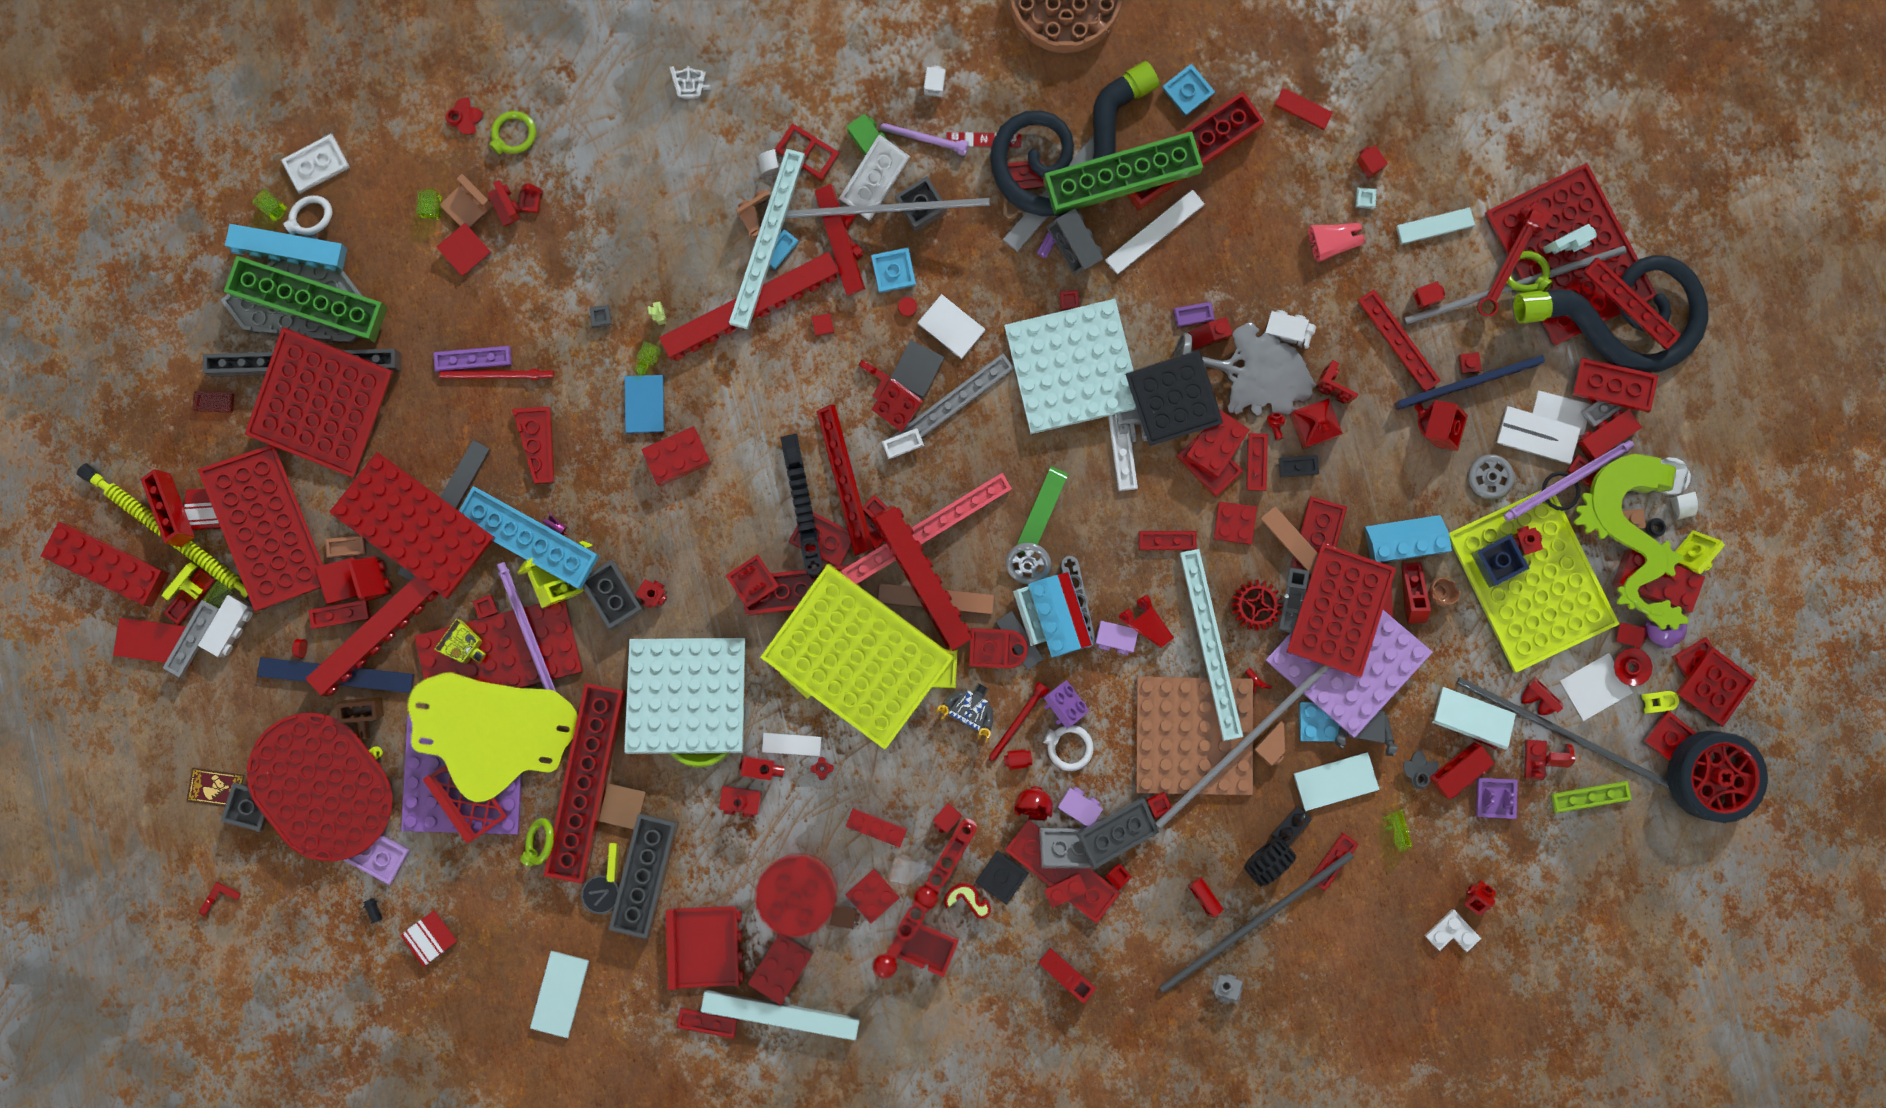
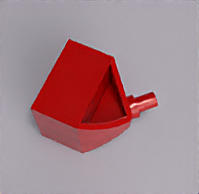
[1289,398,1343,450]
[1414,400,1468,451]

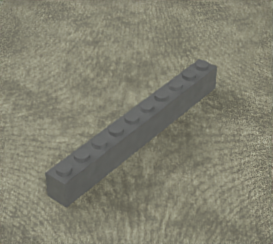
[203,349,401,377]

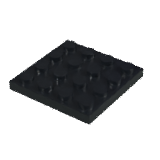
[1125,349,1223,446]

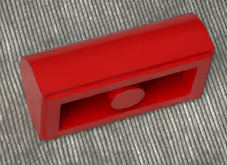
[1188,876,1224,918]

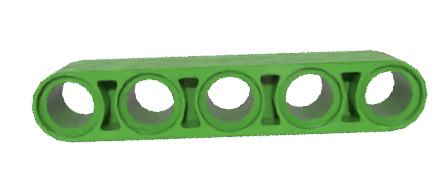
[1017,466,1068,556]

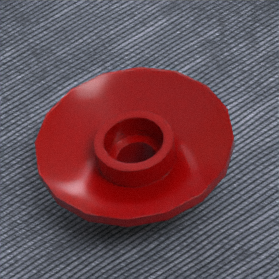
[1614,648,1653,686]

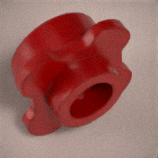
[810,757,834,780]

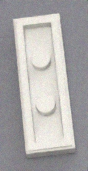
[762,733,822,756]

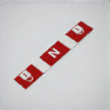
[947,132,1022,148]

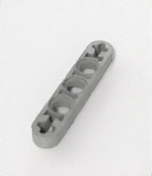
[1061,556,1095,648]

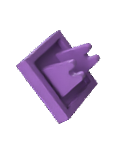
[1044,680,1089,729]
[1476,778,1518,819]

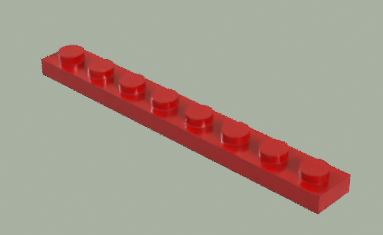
[817,404,874,556]

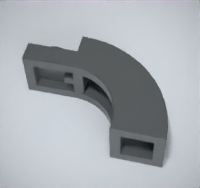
[1279,568,1309,633]

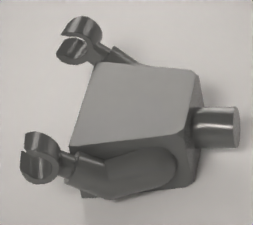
[1335,711,1398,756]

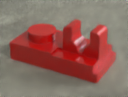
[1524,740,1547,780]

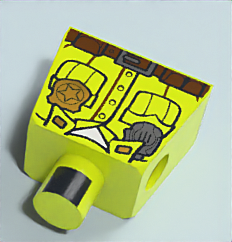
[435,619,486,664]

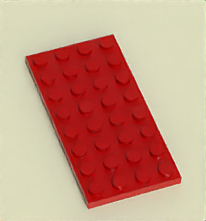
[197,445,323,612]
[329,452,495,600]
[414,600,583,688]

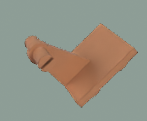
[736,189,771,240]

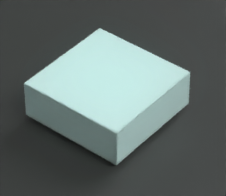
[1355,188,1376,209]

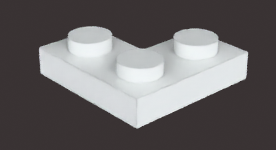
[1424,909,1481,952]

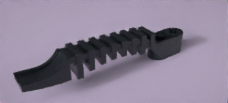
[780,434,824,579]

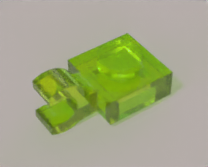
[635,341,662,376]

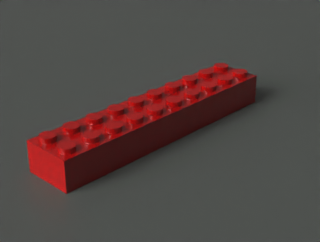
[543,683,627,884]

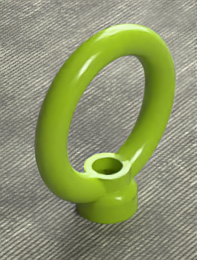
[489,111,536,155]
[1507,251,1553,293]
[520,818,554,867]

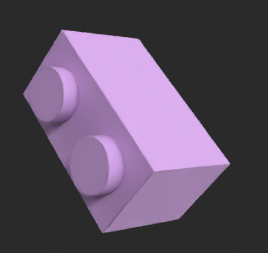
[1094,621,1138,655]
[1057,787,1103,827]

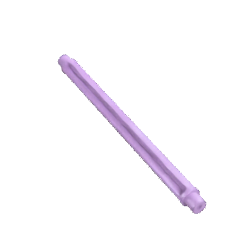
[1503,440,1634,522]
[497,562,556,691]

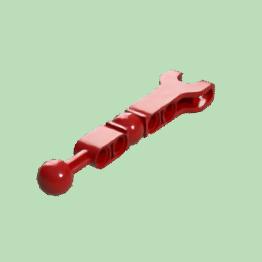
[872,819,977,979]

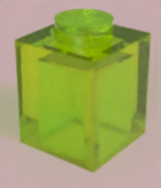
[252,188,287,221]
[416,189,442,219]

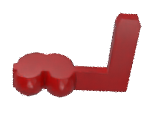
[858,359,891,399]
[198,882,241,917]

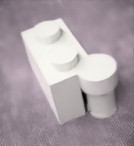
[1266,310,1316,349]

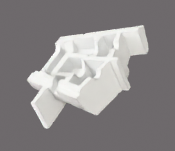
[670,66,711,99]

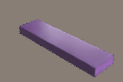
[434,346,512,372]

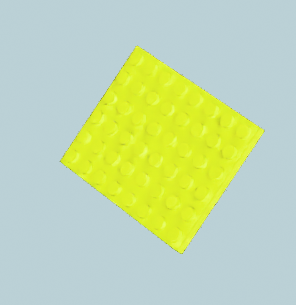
[1449,487,1619,673]
[760,564,954,750]

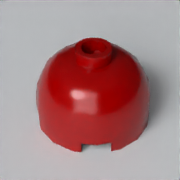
[1014,786,1053,821]

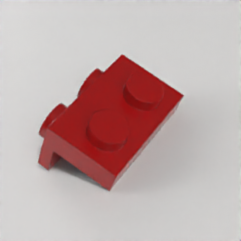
[487,180,521,226]

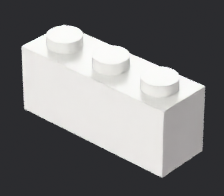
[198,595,253,658]

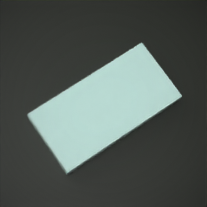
[1432,687,1516,750]
[1293,752,1379,811]
[530,951,590,1038]

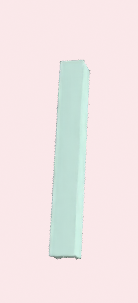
[701,990,859,1040]

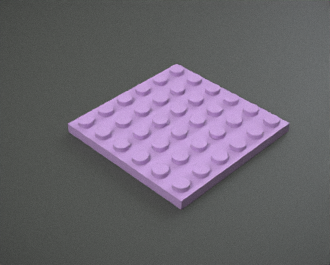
[1266,610,1433,738]

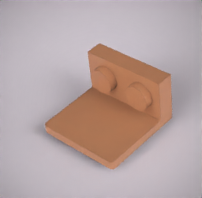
[440,174,493,228]

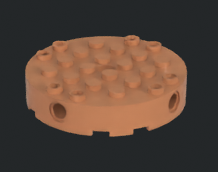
[1009,0,1122,53]

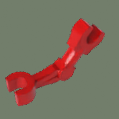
[843,214,863,259]

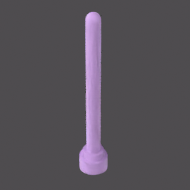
[880,123,969,156]

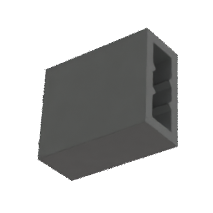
[889,340,944,400]

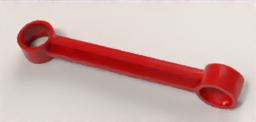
[1477,209,1543,317]

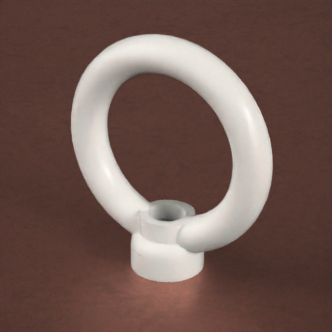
[283,196,332,236]
[1043,725,1093,771]

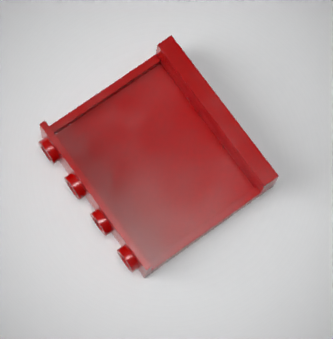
[666,906,744,990]

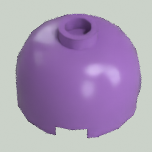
[1646,619,1687,648]

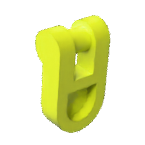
[1641,691,1679,714]

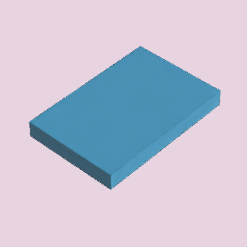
[625,375,665,434]

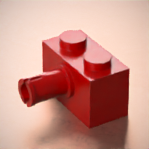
[719,786,762,818]

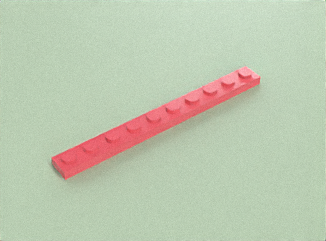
[840,473,1012,584]

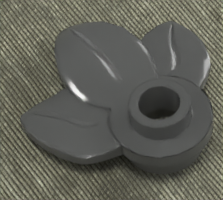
[1403,750,1439,789]

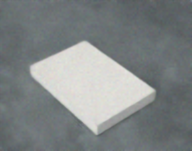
[281,134,350,194]
[918,294,986,360]

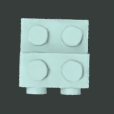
[1542,224,1597,254]

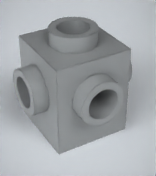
[1212,974,1244,1004]

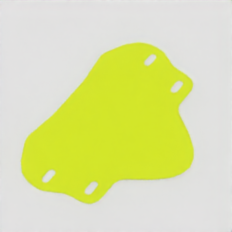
[408,673,578,802]

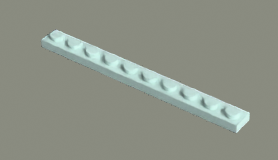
[729,149,805,330]
[1180,549,1243,741]

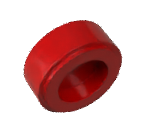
[898,297,917,317]
[292,638,308,658]

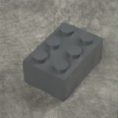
[1046,209,1104,276]
[583,560,645,630]

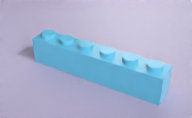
[225,224,347,272]

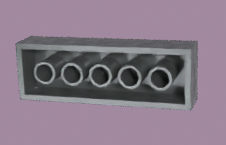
[608,813,679,939]

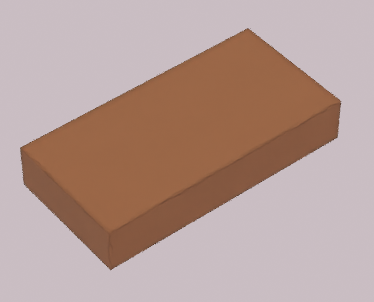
[325,535,367,559]

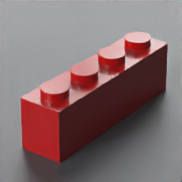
[140,469,195,547]

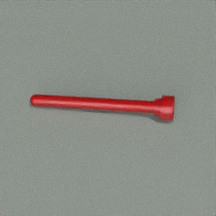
[988,681,1050,761]

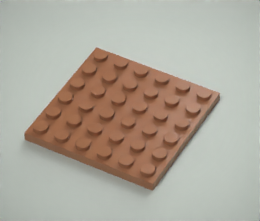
[1136,677,1253,795]

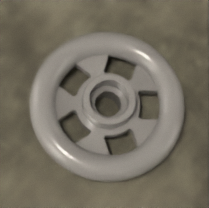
[1468,455,1514,500]
[1005,543,1051,584]

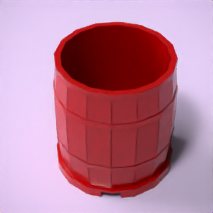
[755,853,837,937]

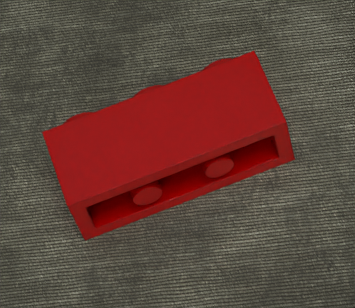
[1577,409,1642,462]
[1430,742,1495,800]
[845,808,907,848]

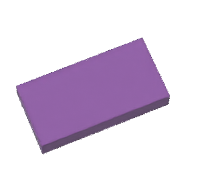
[1173,302,1215,328]

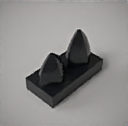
[1271,806,1312,845]

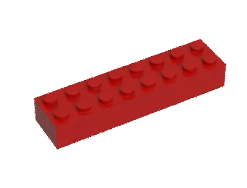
[1127,91,1265,211]

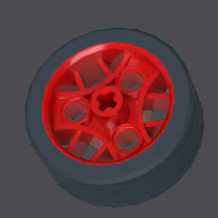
[1667,731,1768,823]

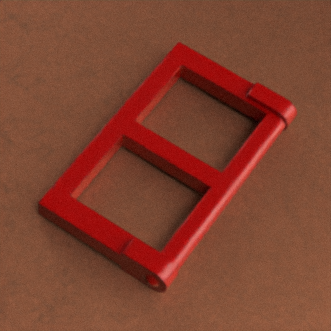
[775,123,840,181]

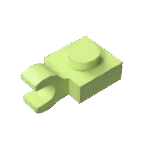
[647,302,666,325]

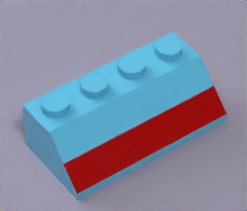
[1028,572,1093,658]

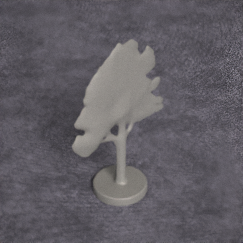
[1173,323,1316,416]

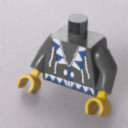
[935,683,994,742]

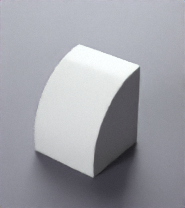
[758,149,779,177]
[1670,492,1698,520]

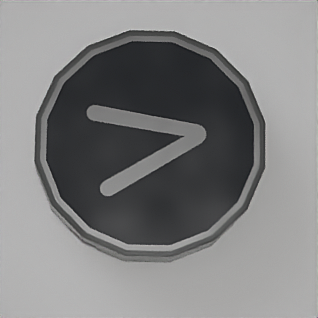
[581,875,619,914]

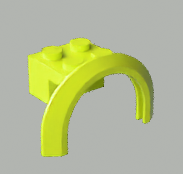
[518,541,592,608]

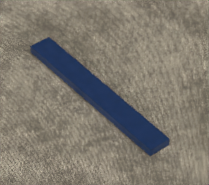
[1394,355,1545,410]
[257,657,415,693]

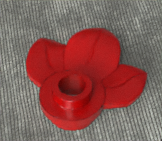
[445,97,484,134]

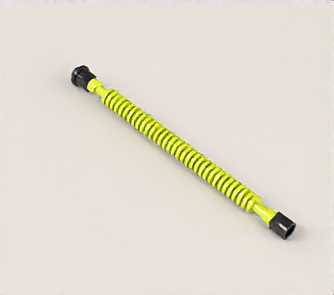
[77,463,266,611]

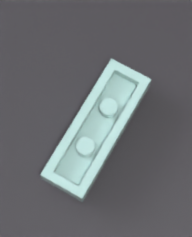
[1013,586,1046,646]

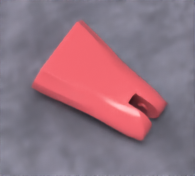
[1308,223,1366,262]

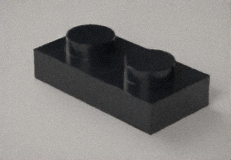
[1278,455,1319,478]

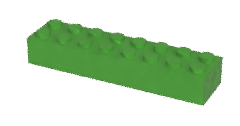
[1044,131,1203,216]
[224,256,388,343]

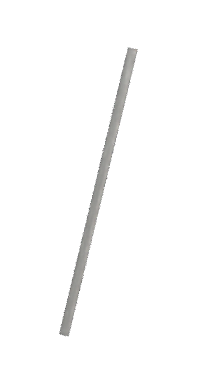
[785,198,990,218]
[1404,246,1627,325]
[1155,665,1329,829]

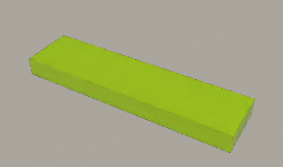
[1550,781,1632,813]

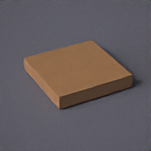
[599,783,646,830]

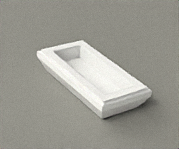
[882,428,924,459]

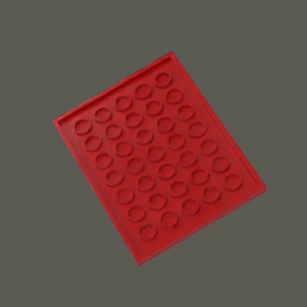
[1485,163,1657,346]

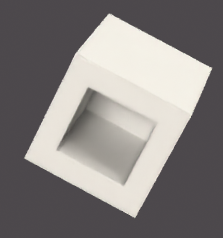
[924,65,945,97]

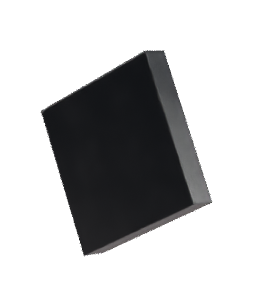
[975,850,1029,905]

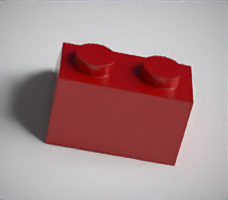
[347,556,392,601]

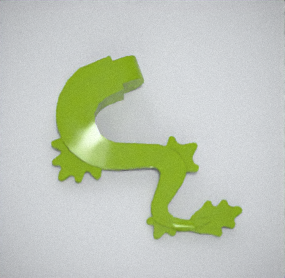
[1574,454,1689,630]

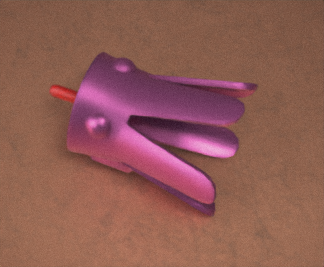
[543,512,568,536]

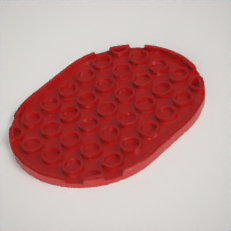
[246,713,393,862]

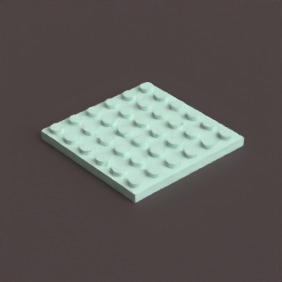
[1004,299,1137,434]
[625,638,746,754]

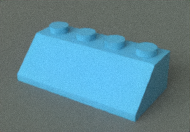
[1364,515,1452,563]

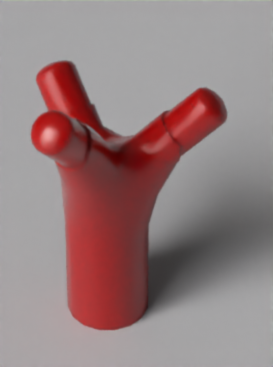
[1245,668,1272,693]

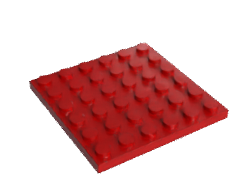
[244,327,394,478]

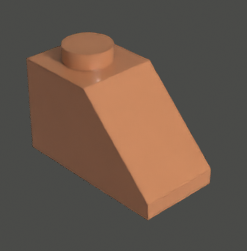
[1253,721,1285,766]

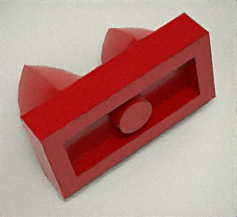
[1521,676,1563,715]

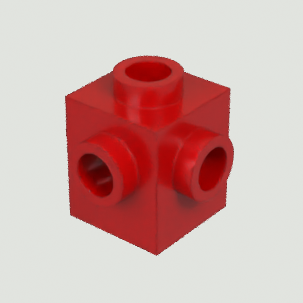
[1512,526,1543,556]
[635,579,668,609]
[1464,880,1497,916]

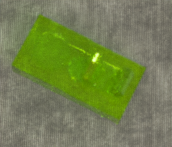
[1383,809,1412,851]

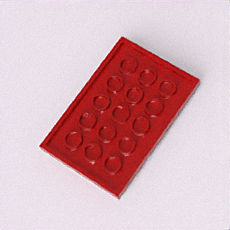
[1286,543,1396,678]

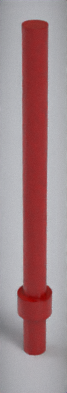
[439,369,555,380]

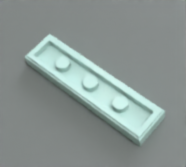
[1396,207,1475,245]

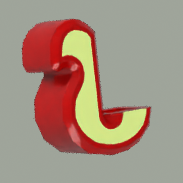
[944,882,991,919]

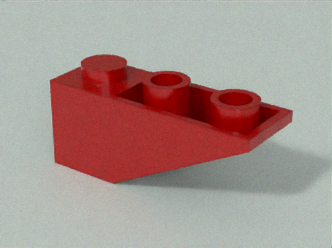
[1038,948,1097,1004]

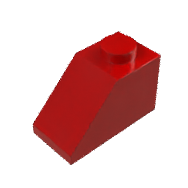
[1188,317,1233,351]

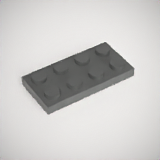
[1076,797,1159,869]

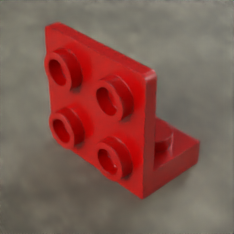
[1315,360,1358,404]

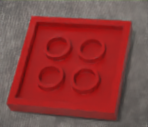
[1676,646,1757,727]

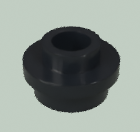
[1646,518,1666,537]

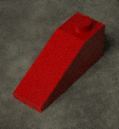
[1401,562,1431,624]

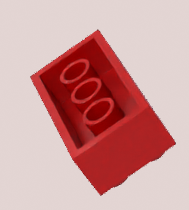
[1612,548,1705,614]

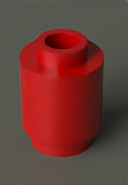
[1004,749,1032,770]

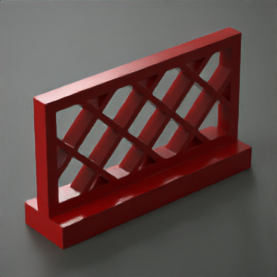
[422,765,507,845]

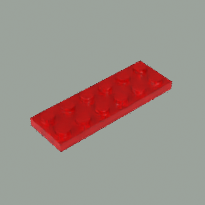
[1005,819,1120,924]

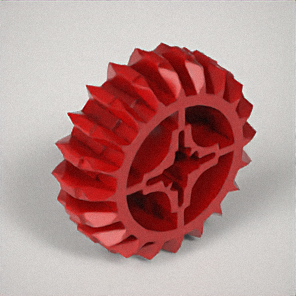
[1230,579,1283,632]

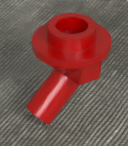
[1267,413,1286,441]

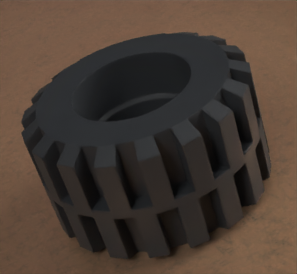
[1244,837,1297,887]

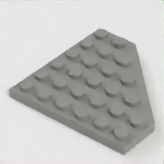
[221,234,364,343]

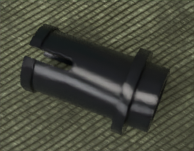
[363,898,384,924]

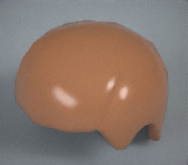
[1429,577,1461,606]

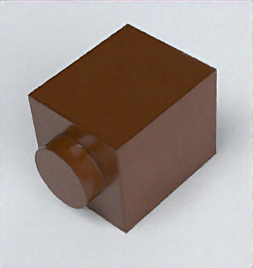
[830,904,860,929]

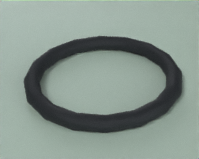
[1542,472,1580,511]

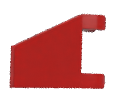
[1119,595,1174,648]

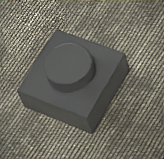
[590,305,612,328]

